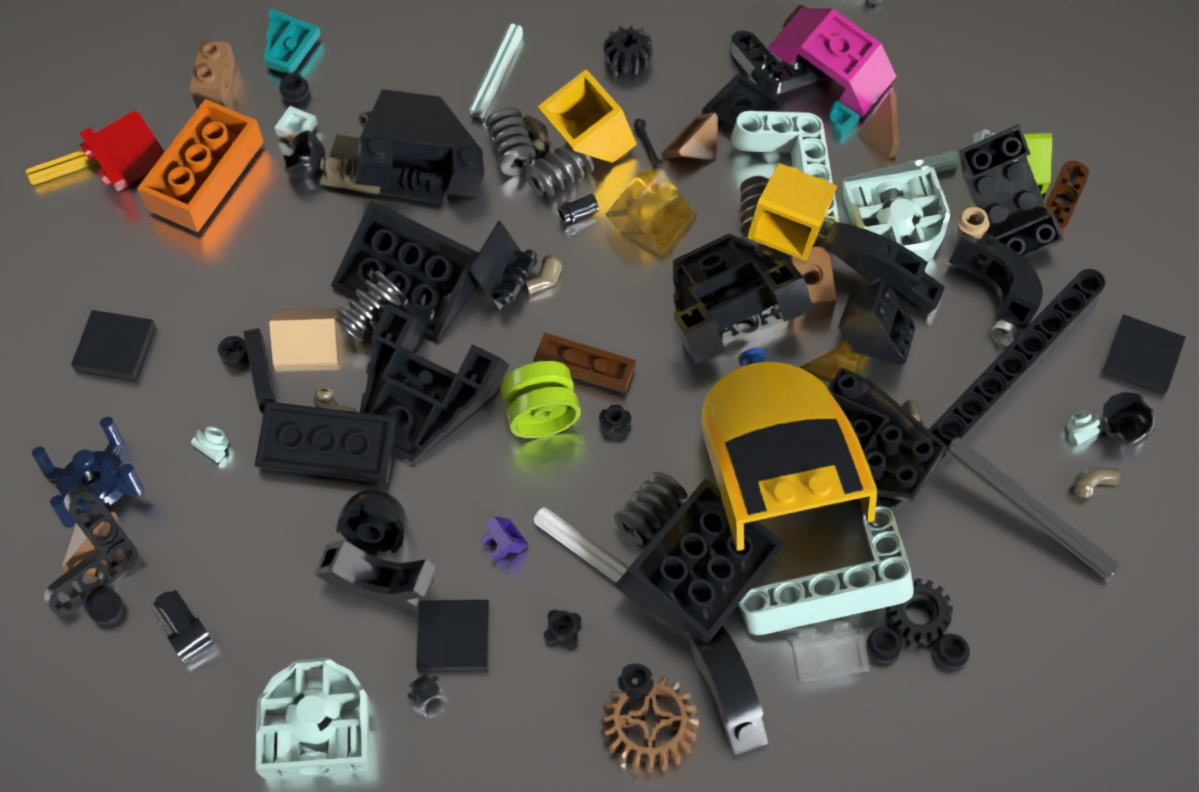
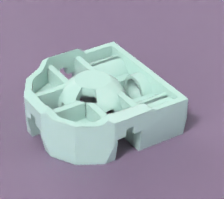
[842,167,951,262]
[256,658,369,779]

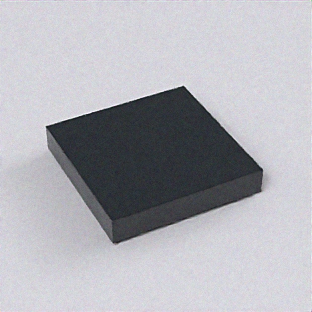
[701,73,785,135]
[71,310,155,380]
[1102,314,1186,394]
[416,600,489,671]

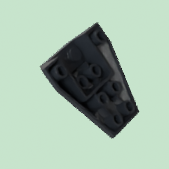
[828,367,946,502]

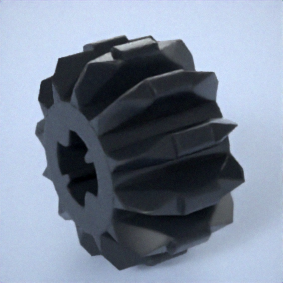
[603,24,653,75]

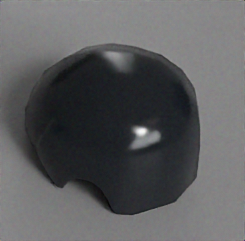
[283,130,325,178]
[1102,392,1155,446]

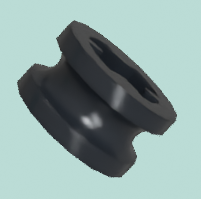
[218,336,249,369]

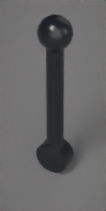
[634,118,663,171]

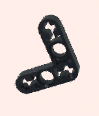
[730,31,830,94]
[44,486,138,616]

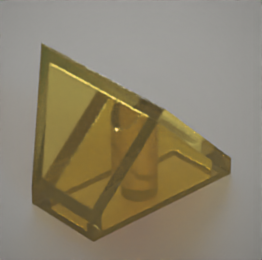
[799,339,871,383]

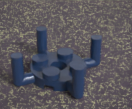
[31,417,144,528]

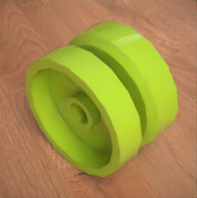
[499,361,581,438]

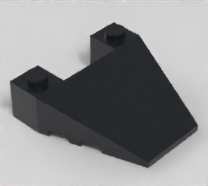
[354,89,485,197]
[673,233,814,364]
[360,304,510,463]

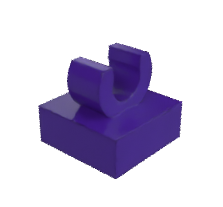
[481,516,529,559]

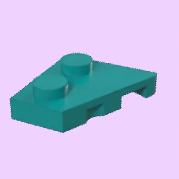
[263,9,320,75]

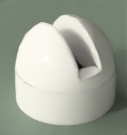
[991,319,1020,346]

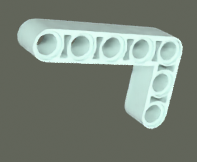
[730,111,839,247]
[739,506,914,635]

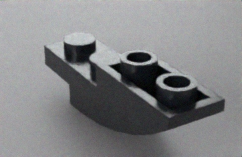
[822,222,945,314]

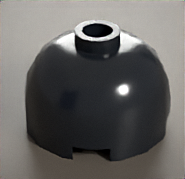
[336,490,407,557]

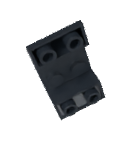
[958,124,1064,258]

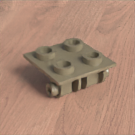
[320,134,381,194]

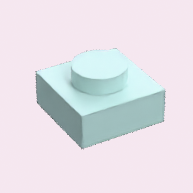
[274,106,318,141]

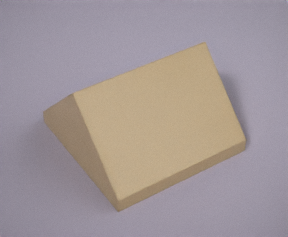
[269,308,341,368]

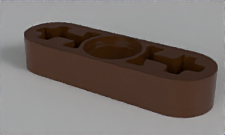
[1045,161,1089,235]

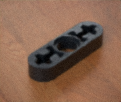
[243,327,277,414]

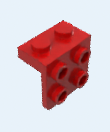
[79,111,165,192]

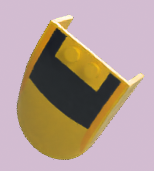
[702,362,877,551]

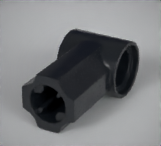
[151,590,214,663]

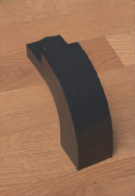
[949,232,1043,330]
[314,540,437,607]
[687,626,768,755]

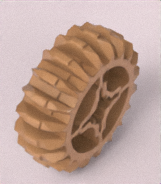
[601,674,699,773]

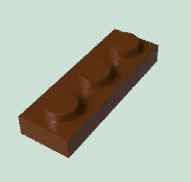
[533,332,636,393]

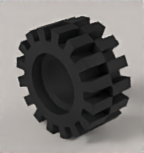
[885,578,953,648]

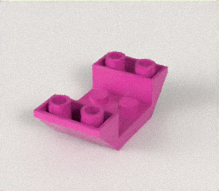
[768,8,896,118]

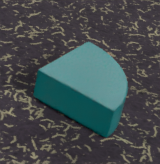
[829,100,860,140]

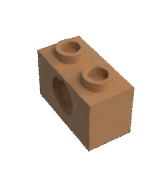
[189,41,236,109]
[789,246,836,319]

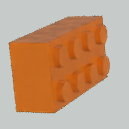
[137,99,263,232]

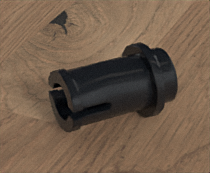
[558,194,599,225]

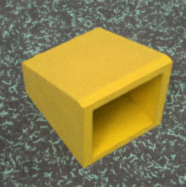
[537,69,637,163]
[747,163,837,261]

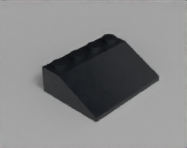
[331,200,479,340]
[614,478,785,643]

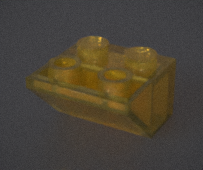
[605,169,697,258]

